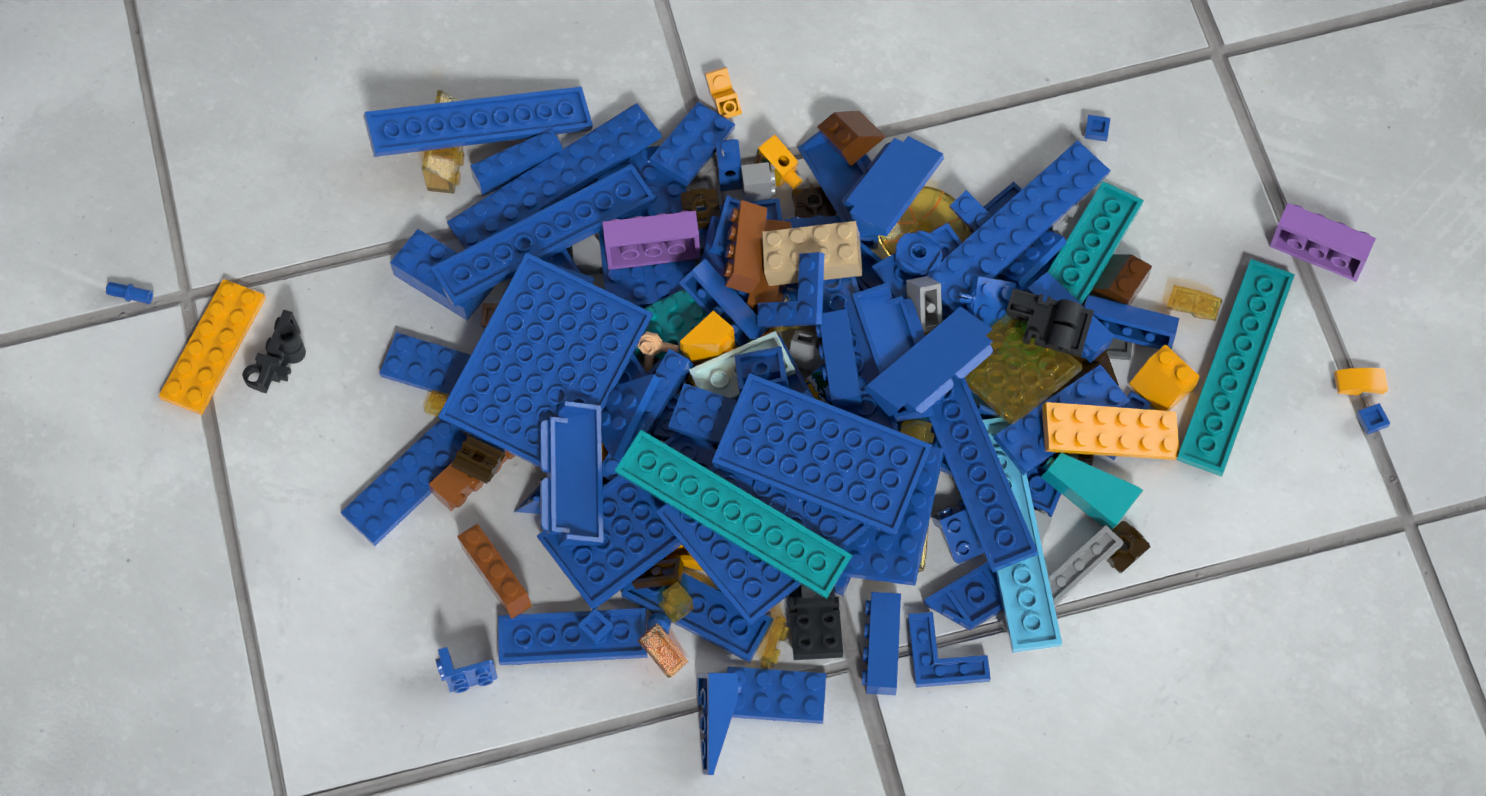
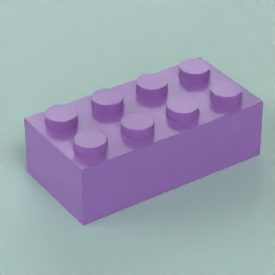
[1270,203,1376,282]
[603,211,701,270]

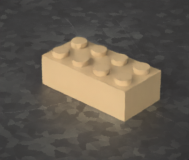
[762,221,862,286]

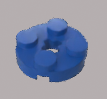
[894,231,942,278]

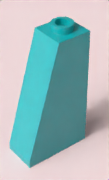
[1041,453,1143,530]

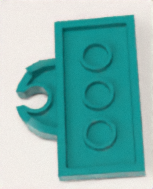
[634,289,708,361]

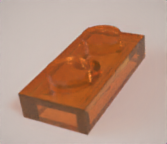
[637,624,688,678]

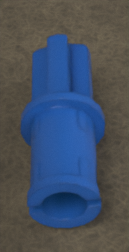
[106,282,153,305]

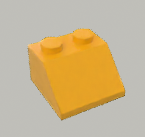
[680,311,735,365]
[1129,344,1200,411]

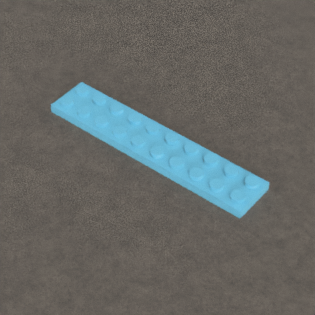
[983,416,1062,653]

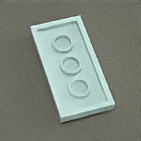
[689,331,795,399]

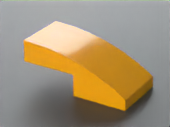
[1334,368,1388,396]

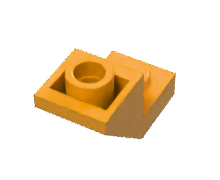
[704,67,742,119]

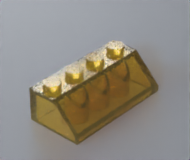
[422,90,465,194]

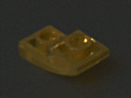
[1167,285,1222,321]

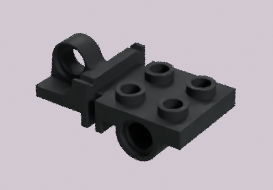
[1006,288,1094,358]
[242,310,306,393]
[789,584,843,660]

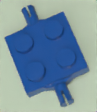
[955,276,1016,330]

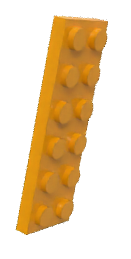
[159,279,266,415]
[1042,402,1179,460]

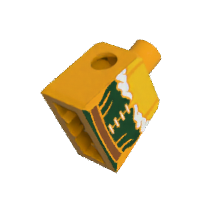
[754,134,803,190]

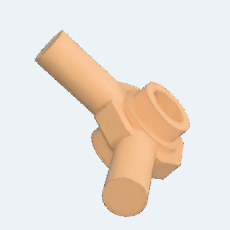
[638,332,680,371]

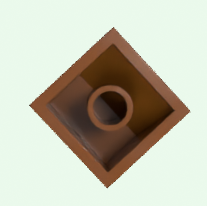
[817,111,885,166]
[1091,254,1152,306]

